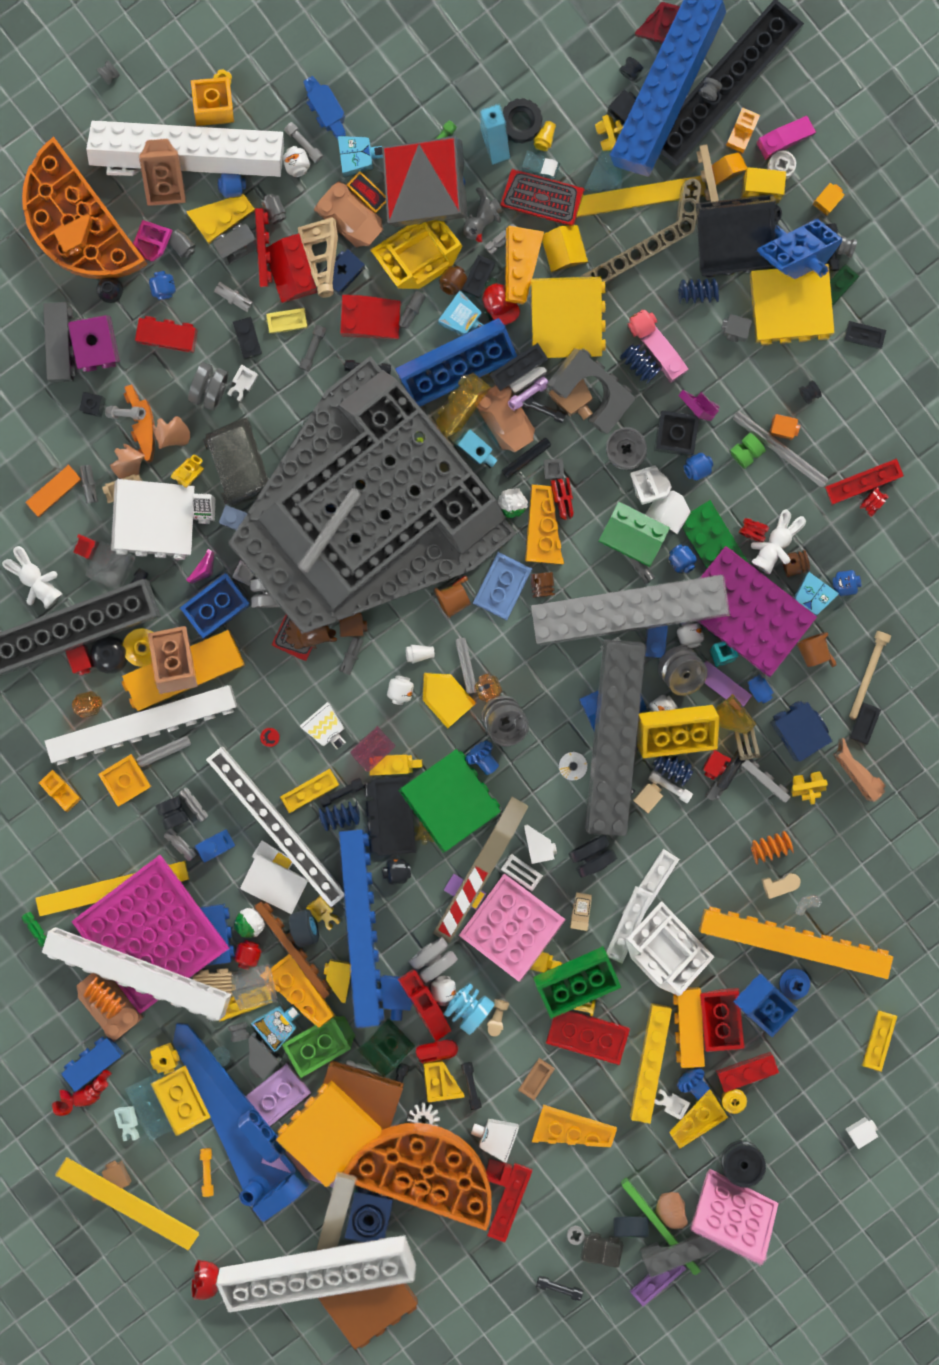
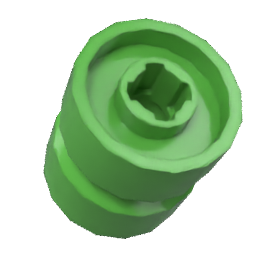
[729,433,766,469]

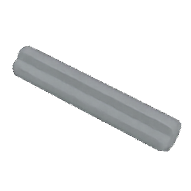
[456,637,477,694]
[136,736,191,767]

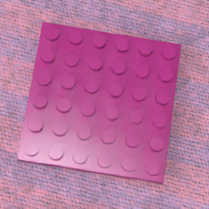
[71,855,229,1014]

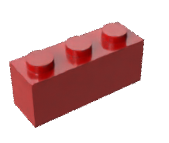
[135,316,198,353]
[716,1051,779,1092]

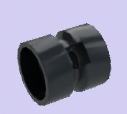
[155,796,189,830]

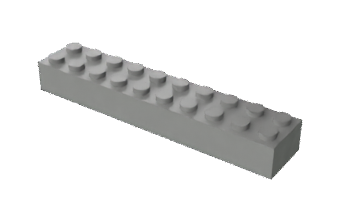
[531,575,730,645]

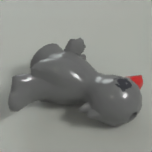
[463,187,503,242]

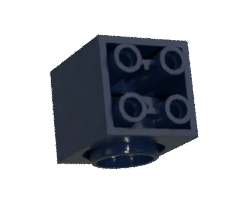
[770,701,833,762]
[345,1185,393,1242]

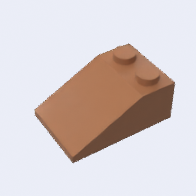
[148,626,198,694]

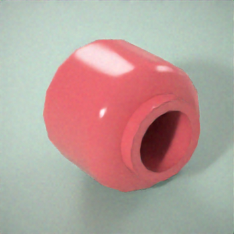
[627,310,657,338]

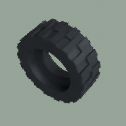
[502,98,543,144]

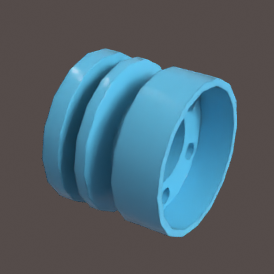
[444,983,495,1035]

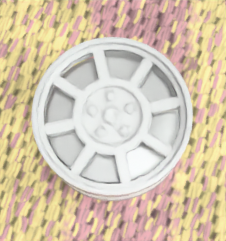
[767,151,796,180]

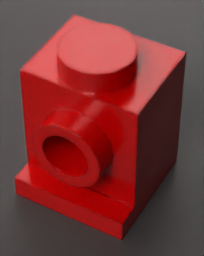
[702,750,731,780]

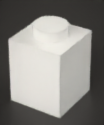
[846,1117,878,1149]

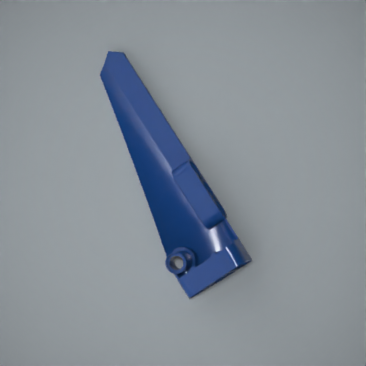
[173,1023,310,1222]

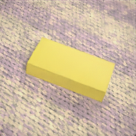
[267,308,308,334]

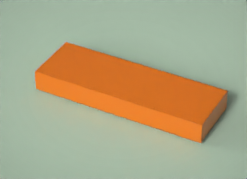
[26,465,82,517]

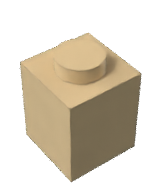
[633,783,663,813]

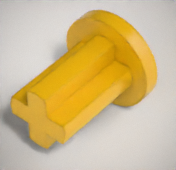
[574,999,596,1016]

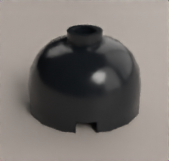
[90,636,128,674]

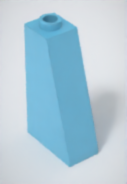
[480,105,510,165]

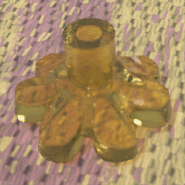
[414,821,434,845]

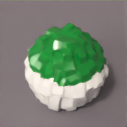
[498,488,528,518]
[234,908,265,938]

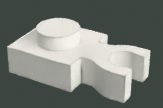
[228,365,259,402]
[654,1089,690,1120]

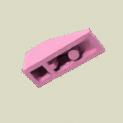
[640,327,688,383]

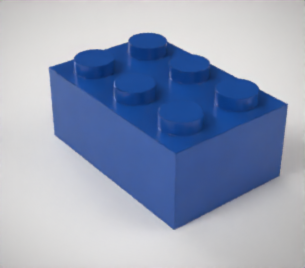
[180,573,251,639]
[734,973,799,1037]

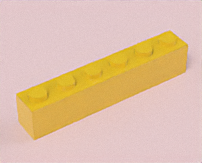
[630,1003,672,1124]

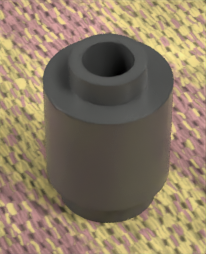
[261,194,286,224]
[169,229,196,258]

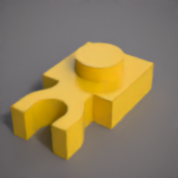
[306,895,341,931]

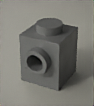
[721,314,752,342]

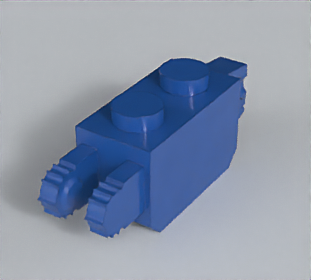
[303,76,346,139]

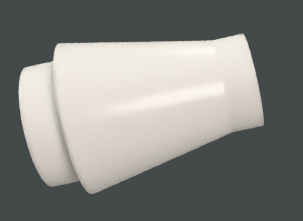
[406,645,434,664]

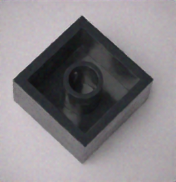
[654,410,699,456]

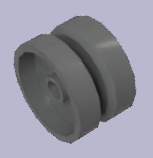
[188,362,229,411]

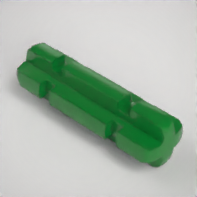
[21,912,47,947]

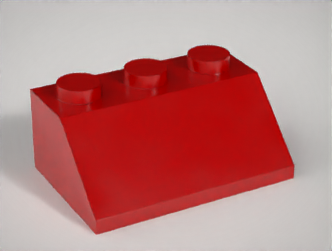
[267,233,318,303]
[700,988,744,1052]

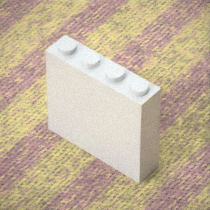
[111,479,195,560]

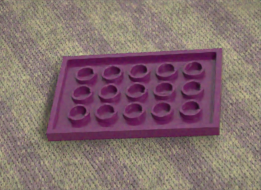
[698,546,817,678]

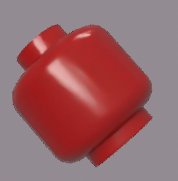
[234,940,262,970]

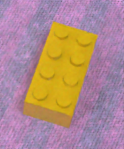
[637,705,719,758]

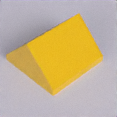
[542,225,588,273]

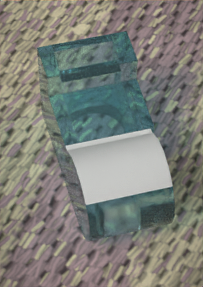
[522,150,560,179]

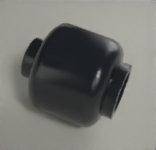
[382,859,411,885]

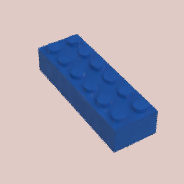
[395,318,517,407]

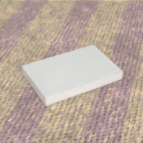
[240,854,308,914]

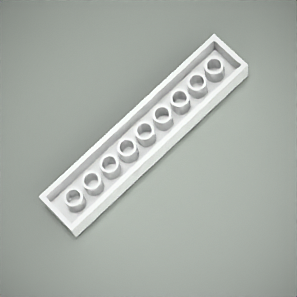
[87,121,284,177]
[216,1236,416,1312]

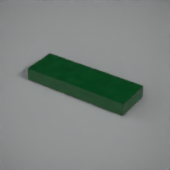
[830,264,860,307]

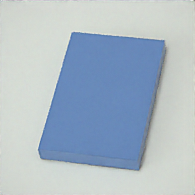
[473,552,532,620]

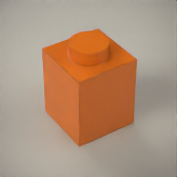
[769,414,800,440]

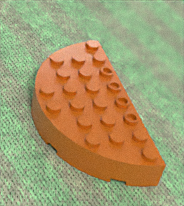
[22,137,148,279]
[342,1123,492,1231]

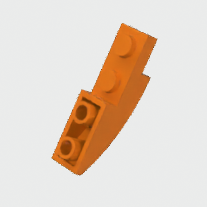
[124,384,156,463]

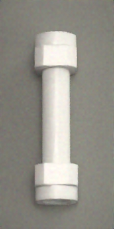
[648,770,693,803]

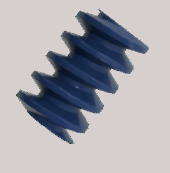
[678,278,719,304]
[619,343,662,384]
[652,755,695,787]
[319,801,360,831]

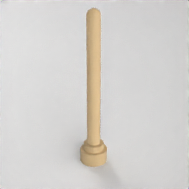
[849,631,891,720]

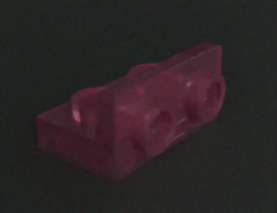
[350,726,395,772]

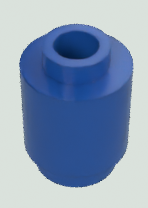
[747,674,774,704]

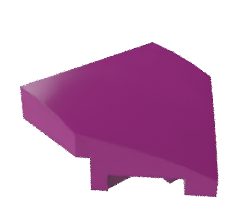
[678,390,720,421]

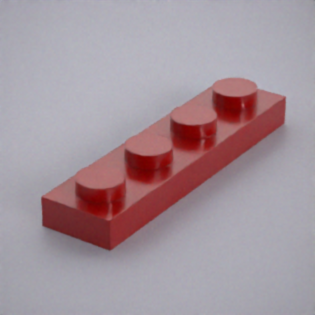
[255,208,272,287]
[825,458,904,505]
[487,1163,533,1243]

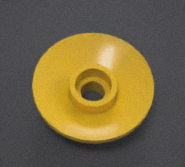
[123,628,153,667]

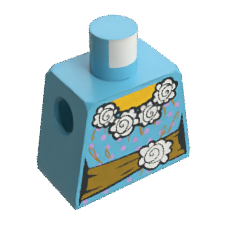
[252,1006,300,1052]

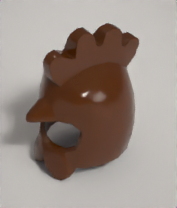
[285,620,337,649]

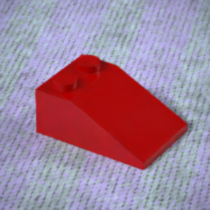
[341,295,401,339]

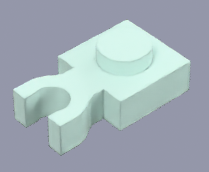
[114,1106,140,1141]

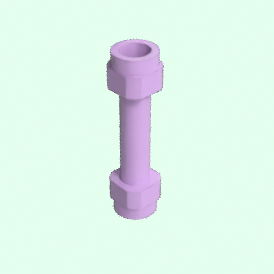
[508,376,548,410]

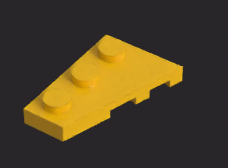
[186,194,255,244]
[669,1089,728,1149]

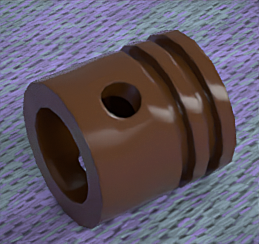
[782,550,810,577]
[530,572,555,598]

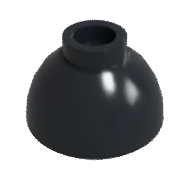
[96,278,123,303]

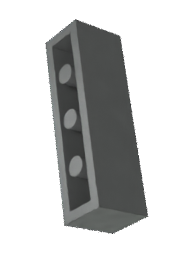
[43,302,76,383]

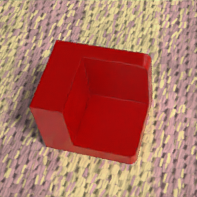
[73,534,99,560]
[486,1159,512,1187]

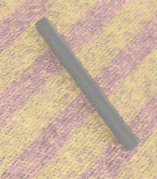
[733,411,828,487]

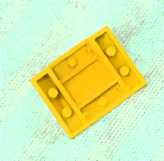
[371,220,462,289]

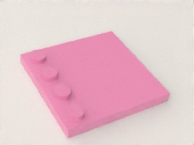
[459,874,566,982]
[691,1169,778,1265]

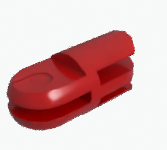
[550,477,574,520]
[416,1039,458,1063]

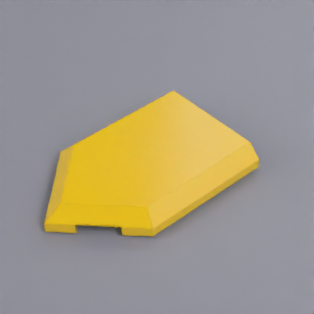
[422,673,476,728]

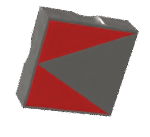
[382,136,468,227]

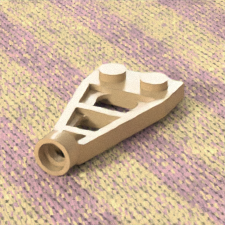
[298,217,338,297]

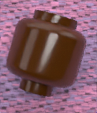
[439,266,467,295]

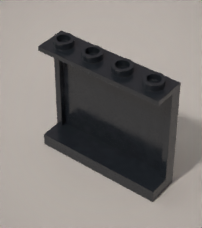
[696,194,776,277]

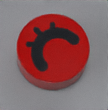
[260,728,280,747]

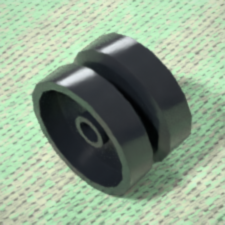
[568,835,618,878]
[721,1140,766,1187]

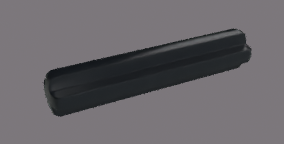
[502,437,551,478]
[717,741,751,791]

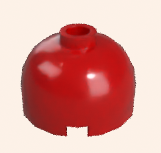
[191,1260,219,1300]

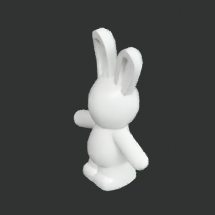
[751,509,806,574]
[2,546,63,609]

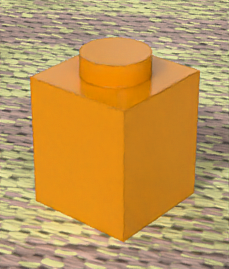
[813,183,845,216]

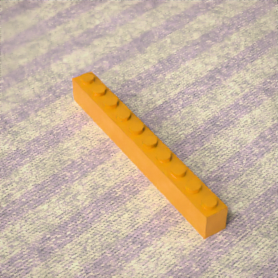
[699,906,893,979]

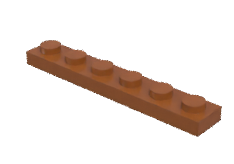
[254,901,331,999]

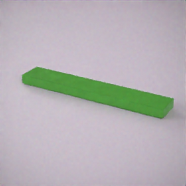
[621,1177,701,1275]

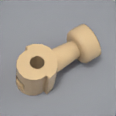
[487,999,509,1036]

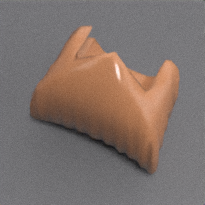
[153,416,190,449]
[110,444,145,479]
[655,1192,688,1229]

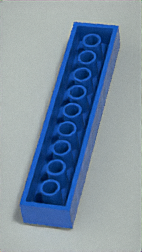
[610,0,726,177]
[339,830,384,1027]

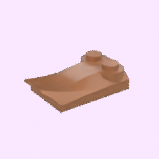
[139,138,186,206]
[314,181,384,248]
[472,385,535,453]
[833,738,886,802]
[76,973,144,1042]

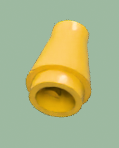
[534,121,556,151]

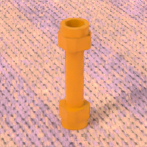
[200,1148,214,1197]

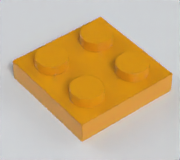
[98,754,152,807]

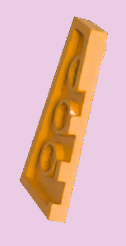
[506,226,544,304]
[525,484,564,565]
[260,954,336,1027]
[532,1105,617,1147]

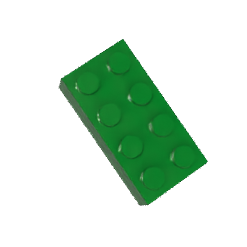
[533,946,622,1018]

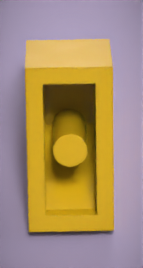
[324,959,351,1003]

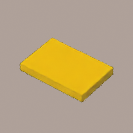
[151,1065,210,1136]

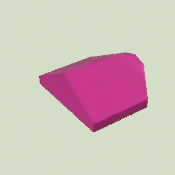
[133,220,173,261]
[186,549,214,584]

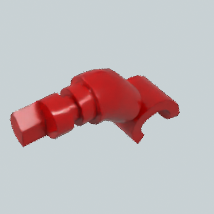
[52,1070,112,1116]

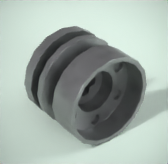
[606,427,647,470]
[482,695,529,747]

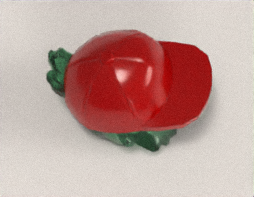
[482,277,520,325]

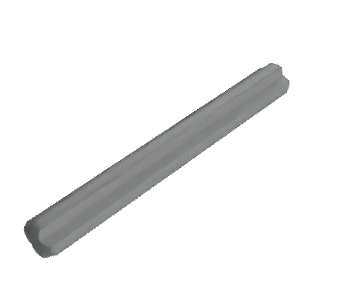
[298,489,360,572]

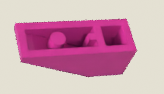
[757,116,816,160]

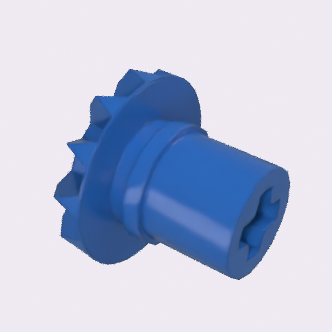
[465,740,499,775]
[779,968,810,999]
[677,1067,711,1100]

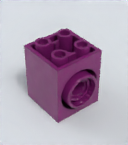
[68,315,120,372]

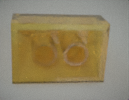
[436,373,491,439]

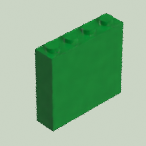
[398,749,501,853]

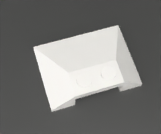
[626,901,714,996]

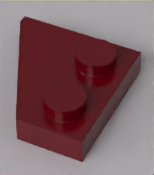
[635,2,680,43]

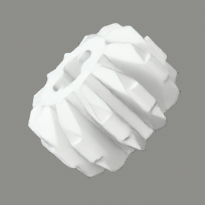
[407,1103,440,1126]

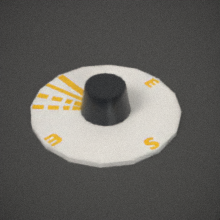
[559,752,587,780]

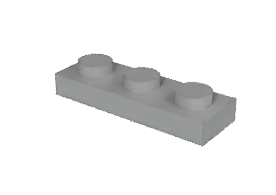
[741,759,790,803]

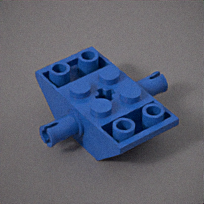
[757,219,842,279]

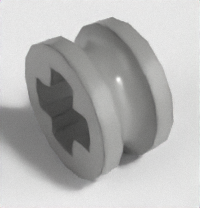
[567,1226,585,1245]

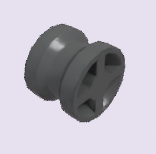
[96,60,120,85]
[698,77,722,101]
[836,236,857,258]
[228,1022,250,1042]

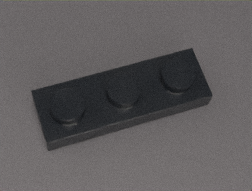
[489,343,548,392]

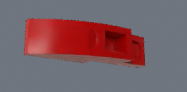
[398,969,452,1041]

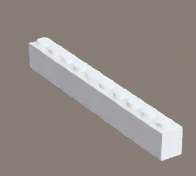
[45,685,237,765]
[206,747,345,907]
[42,927,232,1021]

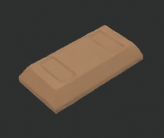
[518,1058,555,1100]

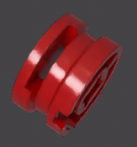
[859,487,889,517]
[739,518,769,542]

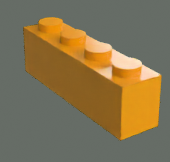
[673,987,705,1068]

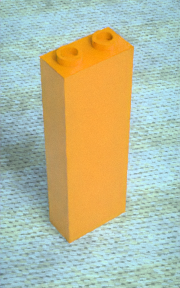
[121,630,245,711]

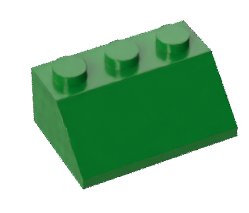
[598,501,670,567]

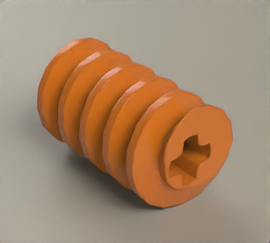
[751,831,794,865]
[83,977,126,1019]

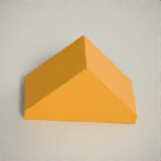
[712,152,747,186]

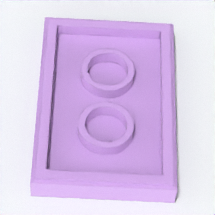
[246,1062,311,1126]

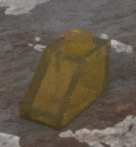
[714,694,756,734]

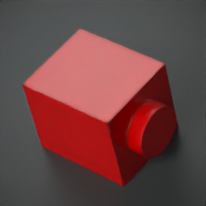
[66,645,95,676]

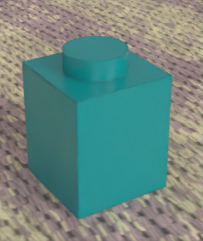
[709,641,738,668]

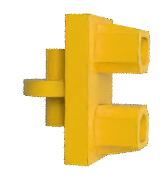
[595,115,624,152]
[171,454,204,488]
[791,771,828,805]

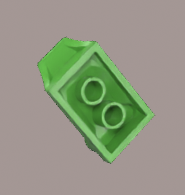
[282,1016,355,1078]

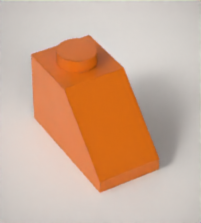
[53,214,93,256]

